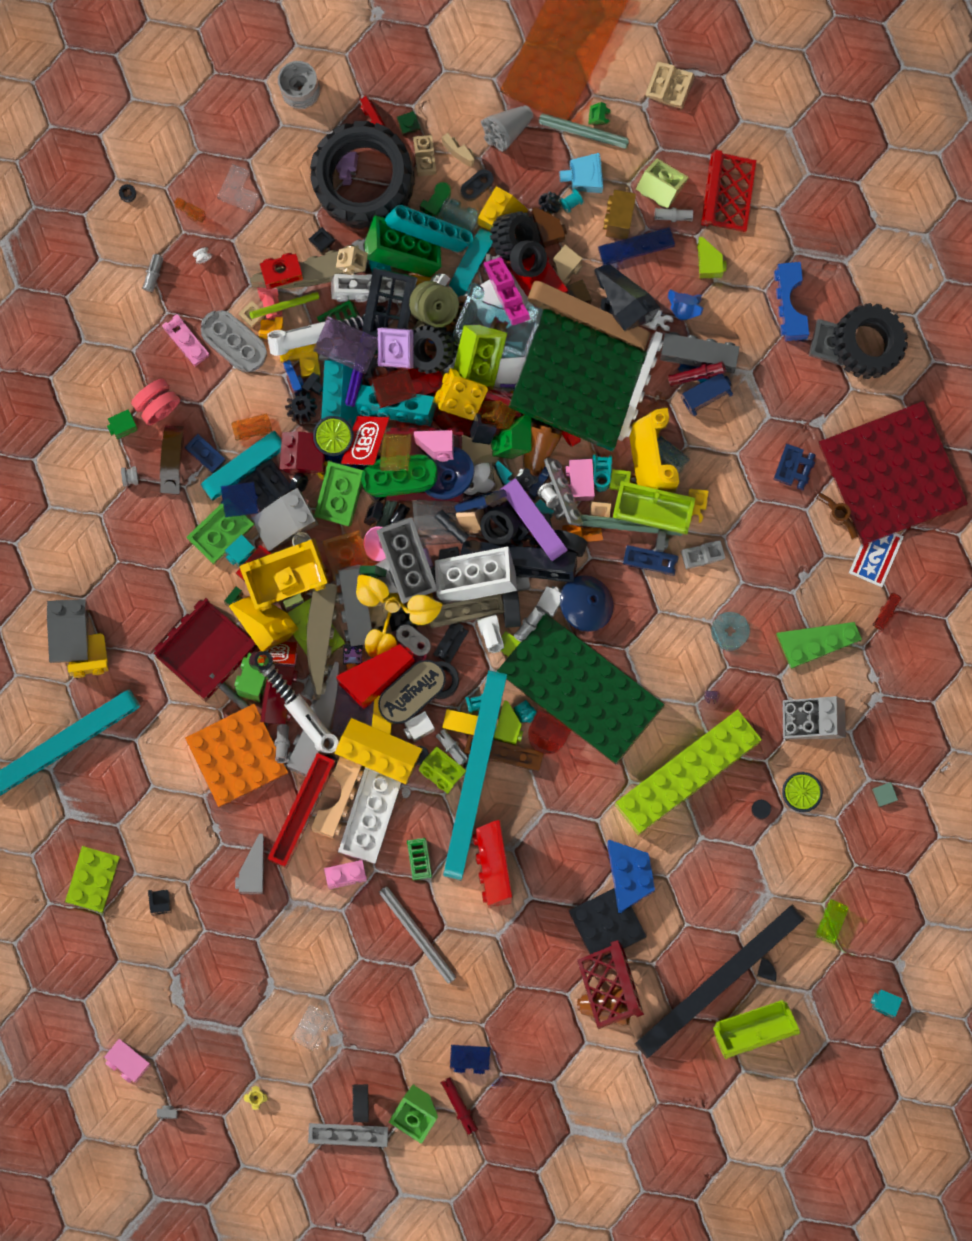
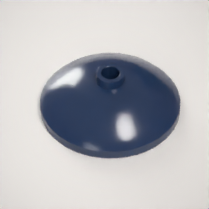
[424,447,475,500]
[560,575,614,632]

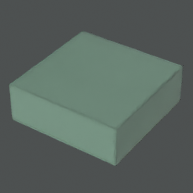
[872,782,898,807]

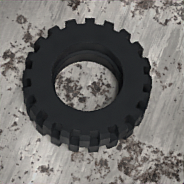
[832,303,908,379]

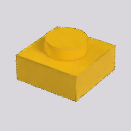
[273,566,299,593]

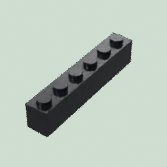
[460,540,578,583]

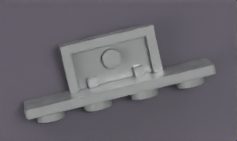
[544,458,583,526]

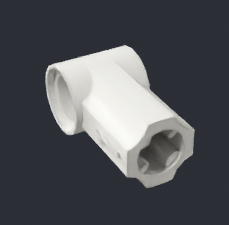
[477,614,504,653]

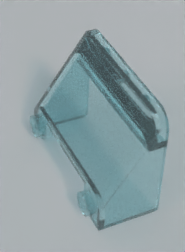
[452,282,543,359]

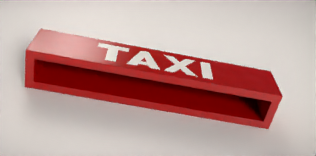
[267,753,336,869]

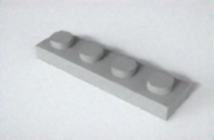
[308,1123,388,1147]

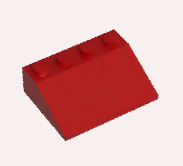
[472,820,512,907]

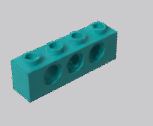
[355,385,436,426]

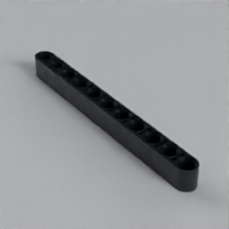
[634,904,806,1059]

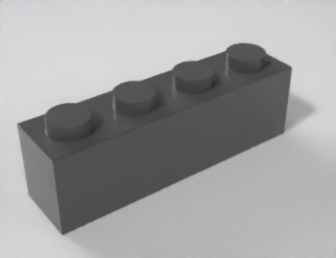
[660,332,740,373]
[335,565,372,646]

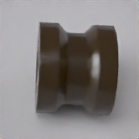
[489,316,509,332]

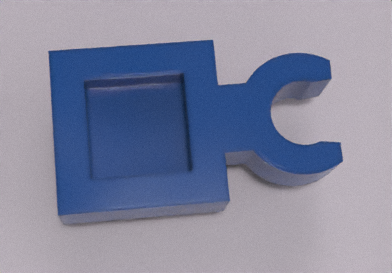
[283,360,303,395]

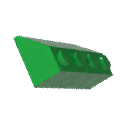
[365,216,442,277]

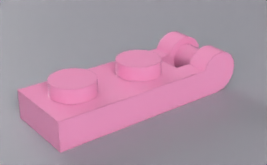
[162,314,210,367]

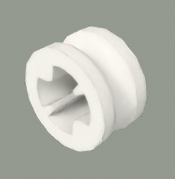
[193,247,212,264]

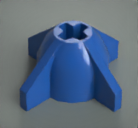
[668,289,703,320]

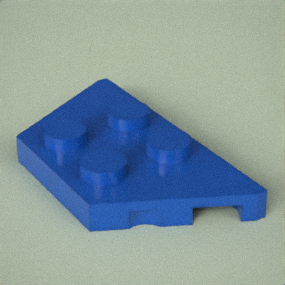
[607,840,655,913]

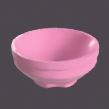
[364,526,386,561]

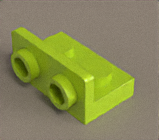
[418,747,466,794]

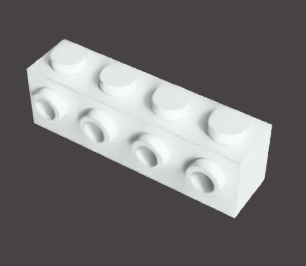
[331,274,406,303]

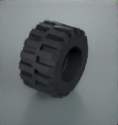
[490,211,541,262]
[413,325,457,374]

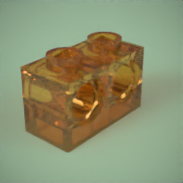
[477,401,516,429]

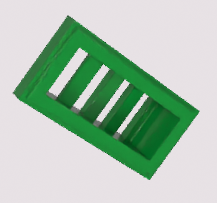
[317,300,360,323]
[407,838,432,880]

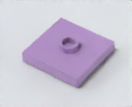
[378,327,414,369]

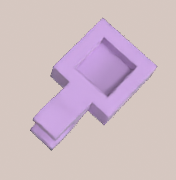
[336,151,358,185]

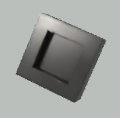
[655,531,669,552]

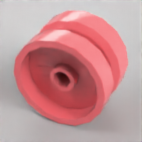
[131,378,180,425]

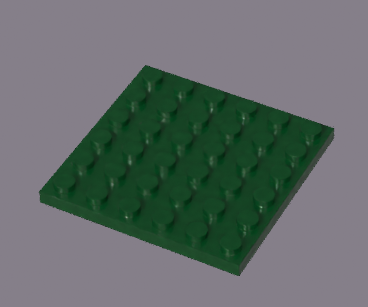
[508,309,647,452]

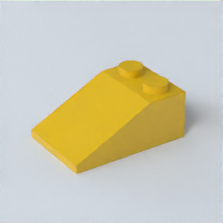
[229,596,298,651]

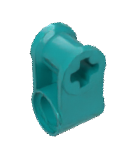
[592,454,612,492]

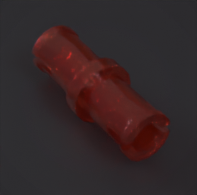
[872,593,902,631]

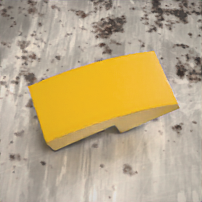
[442,709,478,735]

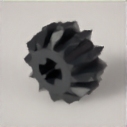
[285,391,318,424]

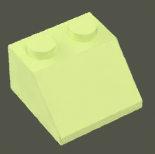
[636,159,689,208]

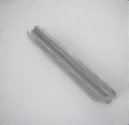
[379,887,456,984]

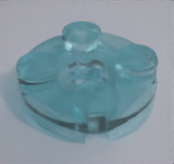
[711,612,750,651]

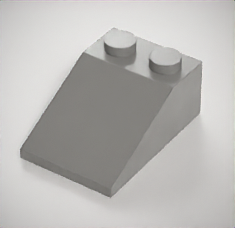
[251,488,319,552]

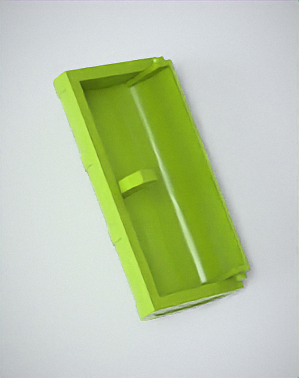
[613,481,696,535]
[713,1000,800,1059]

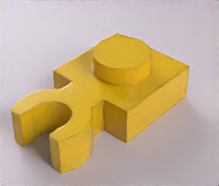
[689,489,708,523]

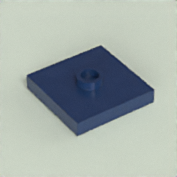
[454,489,507,513]

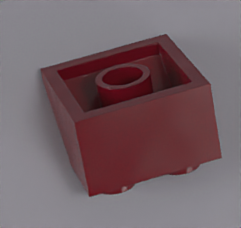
[280,431,325,475]

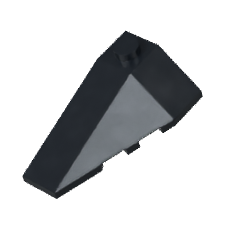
[594,264,661,331]

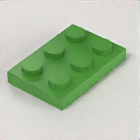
[314,461,363,527]
[186,498,254,565]

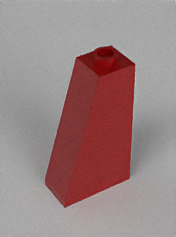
[336,644,415,709]

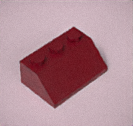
[260,664,299,724]

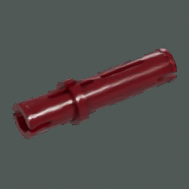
[668,361,726,387]
[440,1077,479,1135]

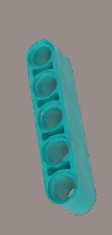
[385,205,474,253]
[200,431,282,501]

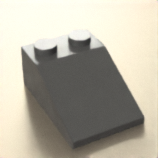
[47,599,89,663]

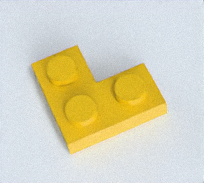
[280,343,320,378]

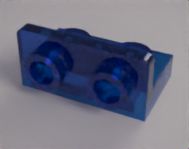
[450,1045,490,1074]

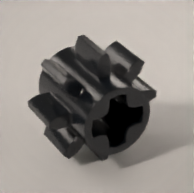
[538,191,561,215]

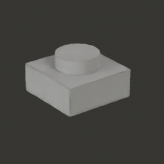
[157,1106,178,1119]

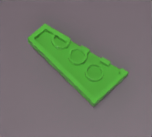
[776,622,862,669]

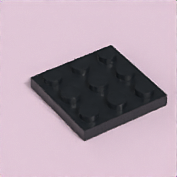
[568,888,647,964]

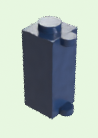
[681,373,733,417]

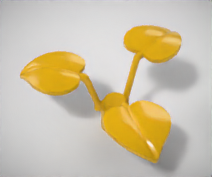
[356,575,442,658]

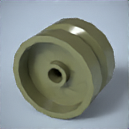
[409,281,459,327]

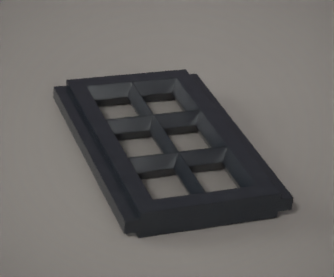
[361,268,417,339]

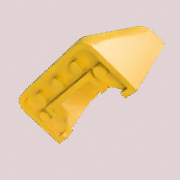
[629,408,679,493]
[239,538,329,611]

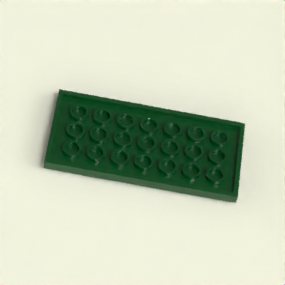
[497,613,665,765]

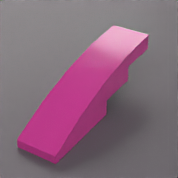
[483,257,530,326]

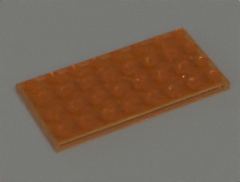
[500,0,629,121]

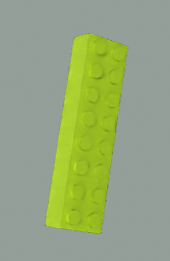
[615,710,762,836]

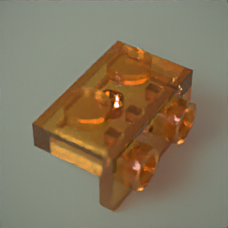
[231,413,272,441]

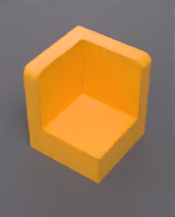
[258,317,284,339]

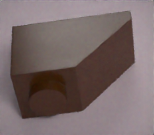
[531,207,567,248]

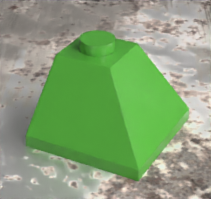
[389,1084,438,1144]

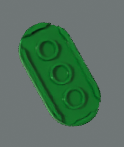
[361,455,438,497]

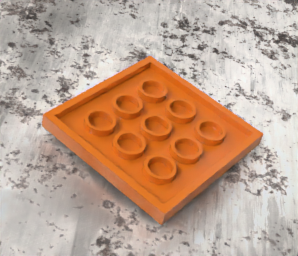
[185,704,288,807]

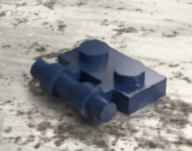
[773,443,816,490]

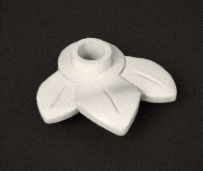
[464,463,494,495]

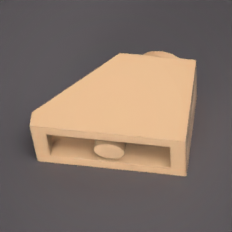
[456,507,484,534]

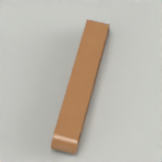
[527,281,650,351]

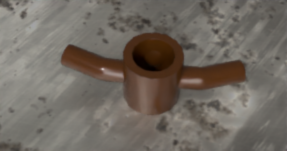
[816,493,859,540]

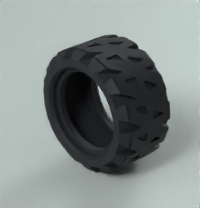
[310,121,415,229]

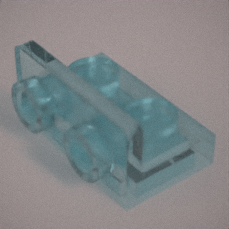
[437,198,479,233]
[657,436,690,473]

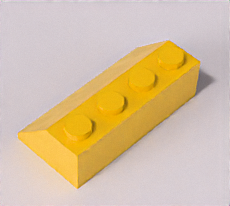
[334,718,422,784]

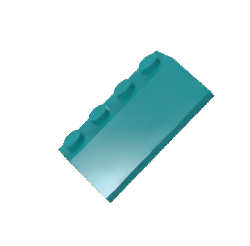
[321,360,363,429]

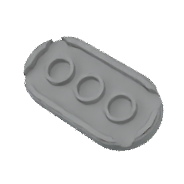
[201,310,267,372]

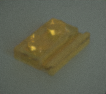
[380,434,412,471]

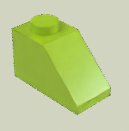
[698,237,726,279]
[493,700,524,746]

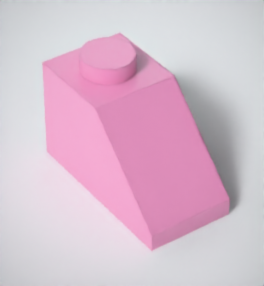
[414,430,454,462]

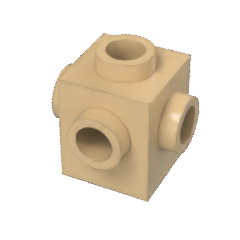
[336,246,368,275]

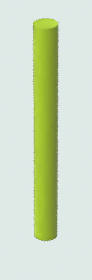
[249,292,319,319]

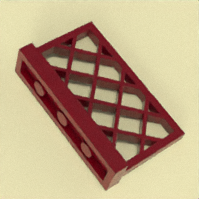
[577,940,644,1029]

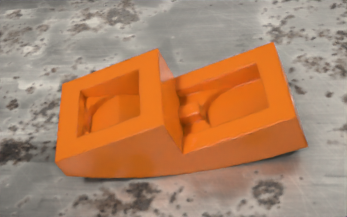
[562,524,603,542]

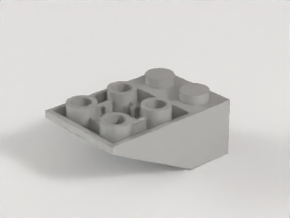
[783,696,846,739]

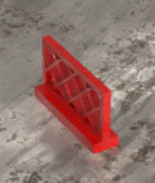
[701,149,757,232]

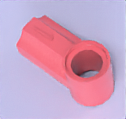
[257,287,283,320]

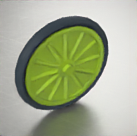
[313,416,354,456]
[782,772,823,812]

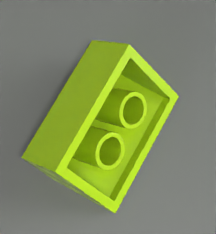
[453,325,507,386]

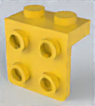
[435,368,488,420]
[67,633,109,678]

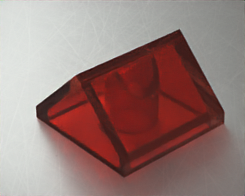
[368,368,416,408]

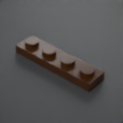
[464,734,544,772]

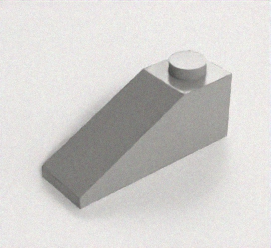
[235,834,264,894]

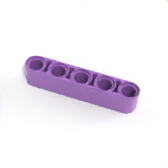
[500,478,567,561]

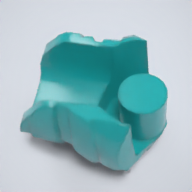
[513,700,537,724]

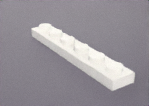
[618,331,664,441]

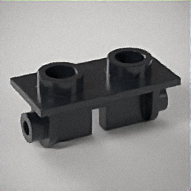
[433,623,469,663]

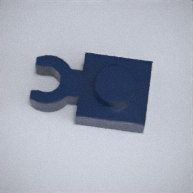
[528,467,550,501]

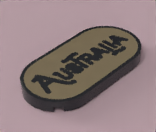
[378,660,446,724]

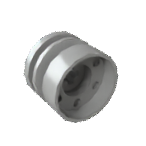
[278,61,320,109]

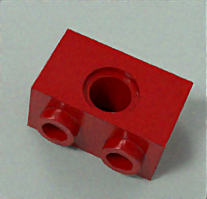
[259,253,303,290]

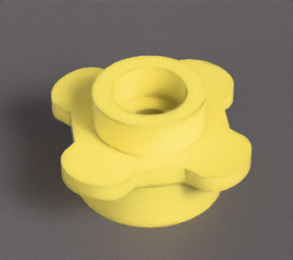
[244,1086,268,1110]

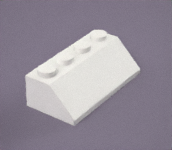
[435,547,517,604]

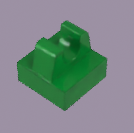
[588,102,611,126]

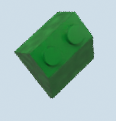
[491,415,531,459]

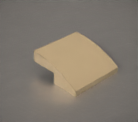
[645,62,695,109]

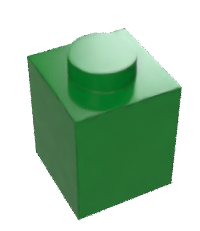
[107,409,138,440]

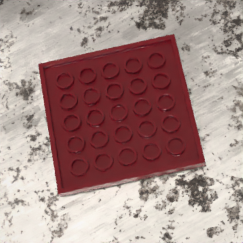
[818,401,968,546]

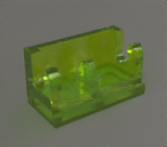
[814,899,849,945]

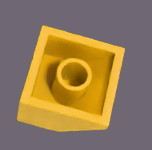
[477,186,528,231]

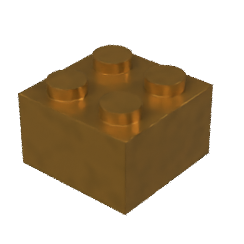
[603,190,636,240]

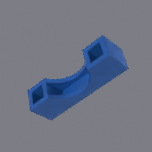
[774,262,809,341]

